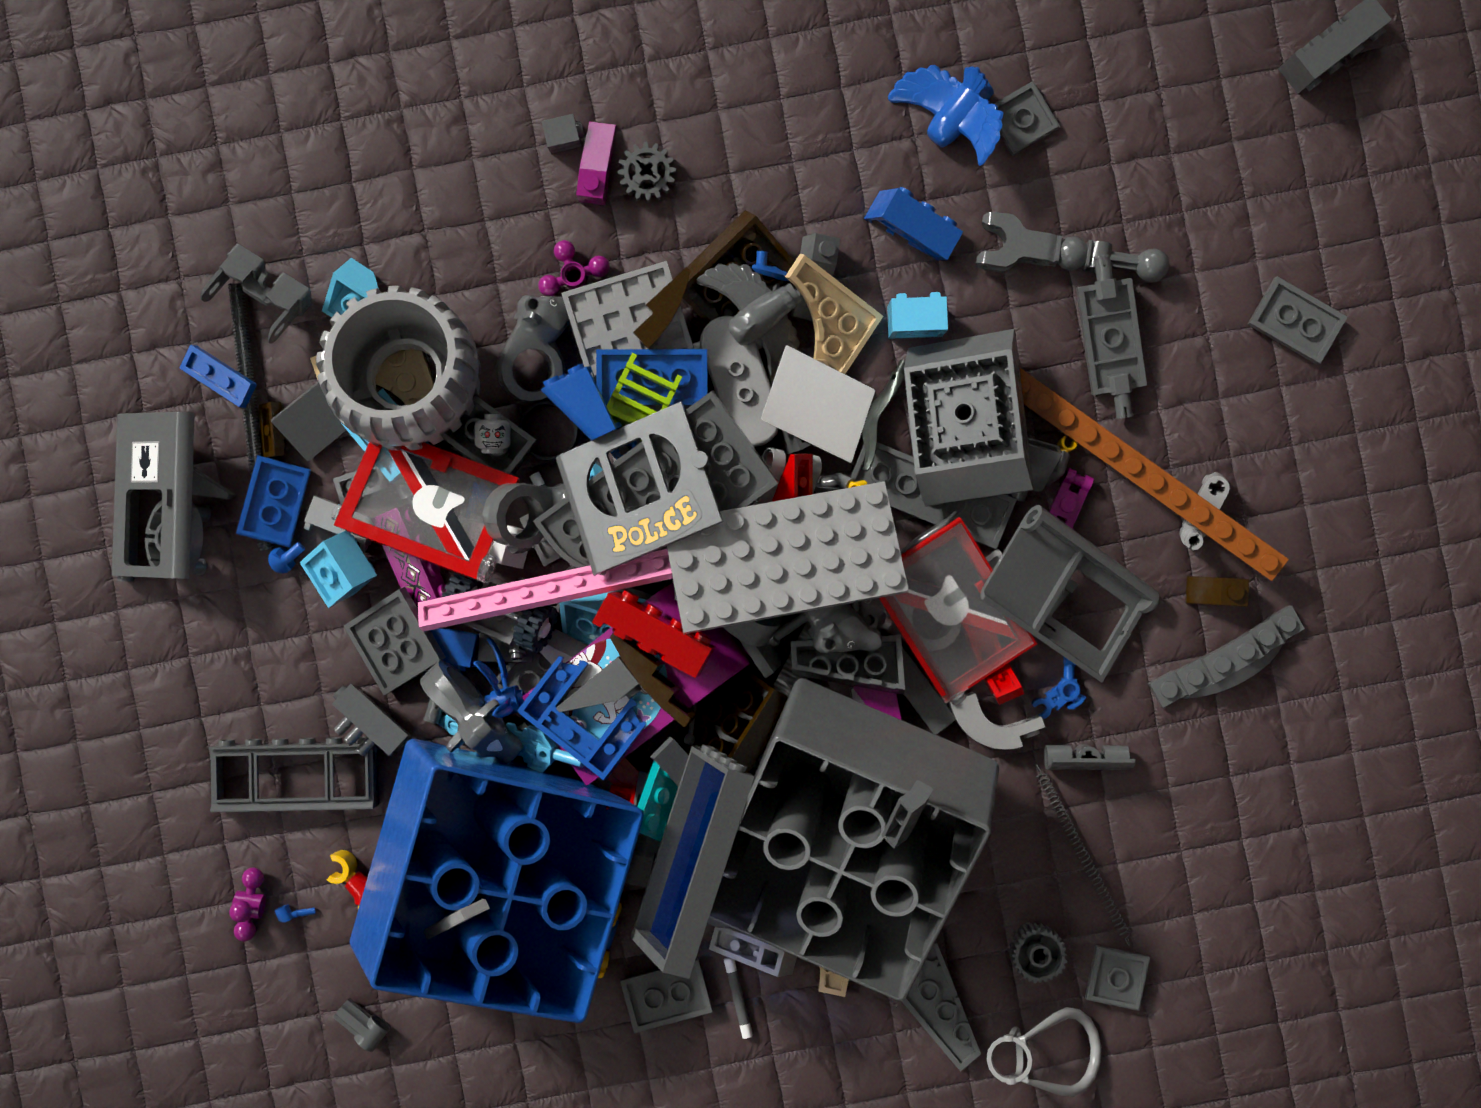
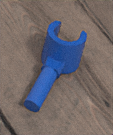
[275,904,316,923]

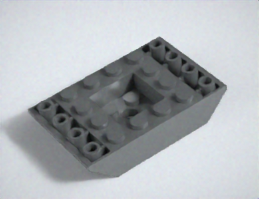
[904,329,1034,507]

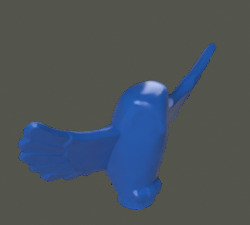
[888,65,1003,166]

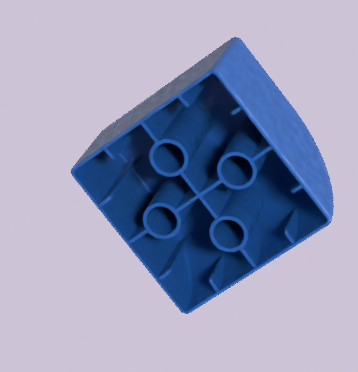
[350,739,644,1023]

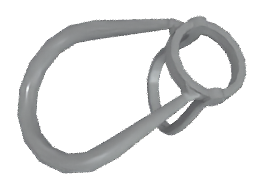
[987,1007,1102,1097]

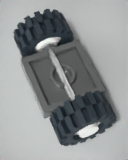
[442,572,558,653]

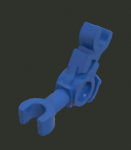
[1031,656,1086,719]

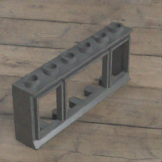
[209,736,379,812]

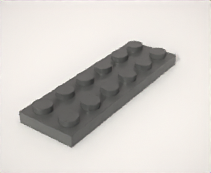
[850,442,1017,549]

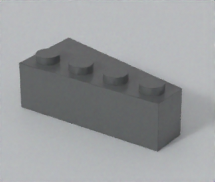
[1278,0,1392,94]

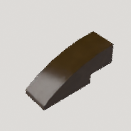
[633,267,690,349]

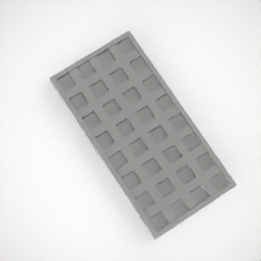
[561,261,708,462]
[667,481,909,634]

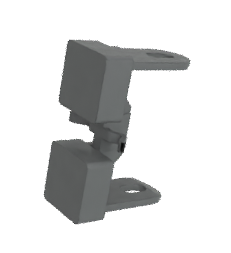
[200,243,311,344]

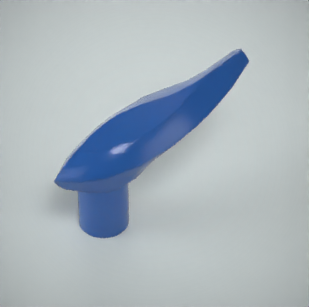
[752,251,789,281]

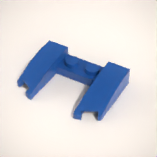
[517,656,647,780]

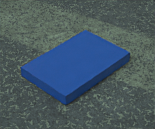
[236,455,311,548]

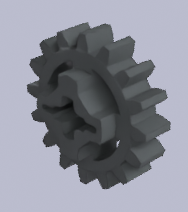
[618,142,677,203]

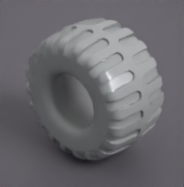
[316,286,481,451]

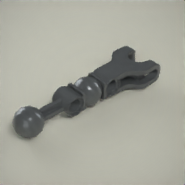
[976,212,1170,283]

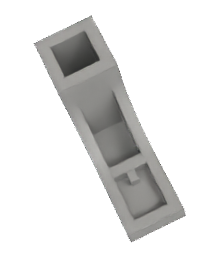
[947,692,1045,749]

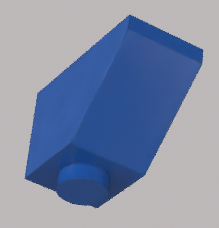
[430,627,480,671]

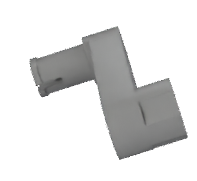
[1179,472,1230,550]

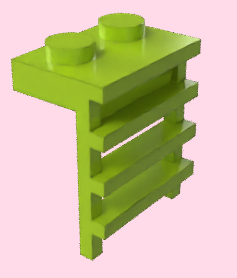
[607,353,682,441]

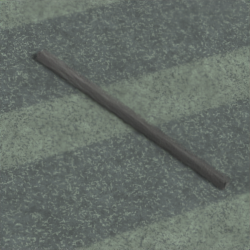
[227,283,274,551]

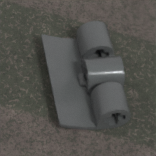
[1044,744,1136,770]

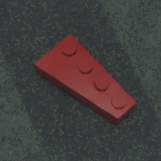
[592,589,716,678]

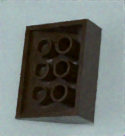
[682,210,795,326]
[674,667,789,786]

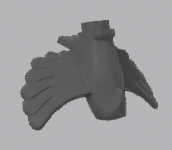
[697,263,802,387]

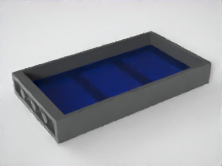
[630,744,754,979]

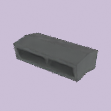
[882,779,934,849]

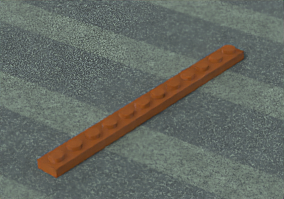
[1020,368,1289,581]

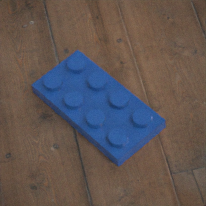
[596,349,707,405]

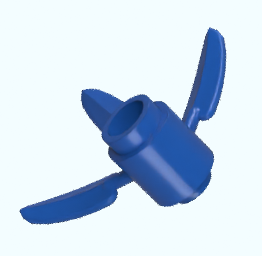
[473,638,525,718]

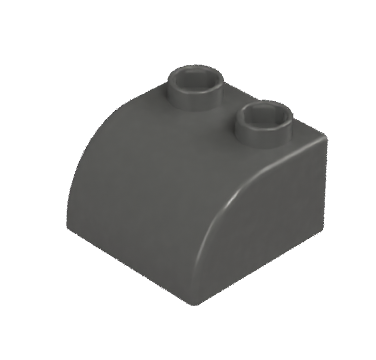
[709,678,999,1001]

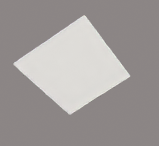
[761,346,875,463]

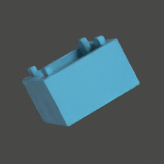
[887,292,948,339]
[300,531,377,608]

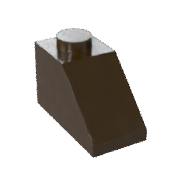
[1185,576,1249,607]

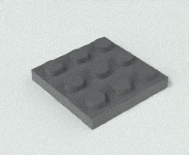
[344,587,446,695]

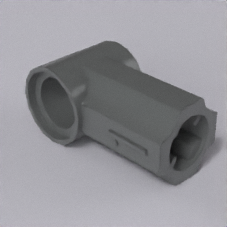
[333,998,390,1052]

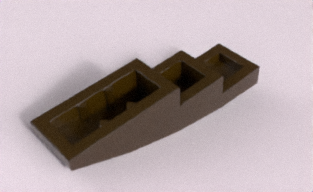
[610,633,697,727]

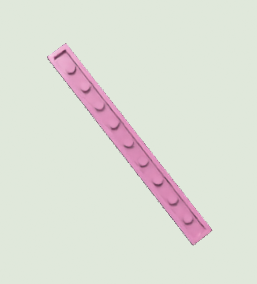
[418,549,673,632]

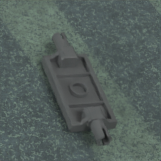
[1076,254,1147,419]

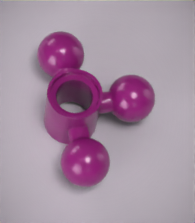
[538,240,610,296]
[229,867,266,942]

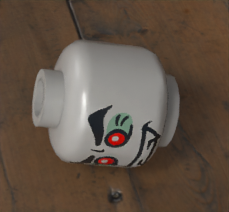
[474,414,511,453]

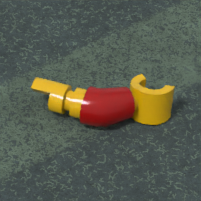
[327,850,368,909]

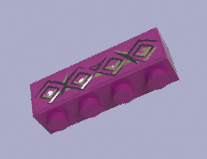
[371,504,447,608]

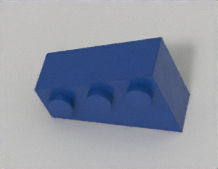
[864,187,963,260]

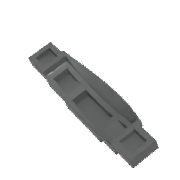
[1148,605,1305,708]

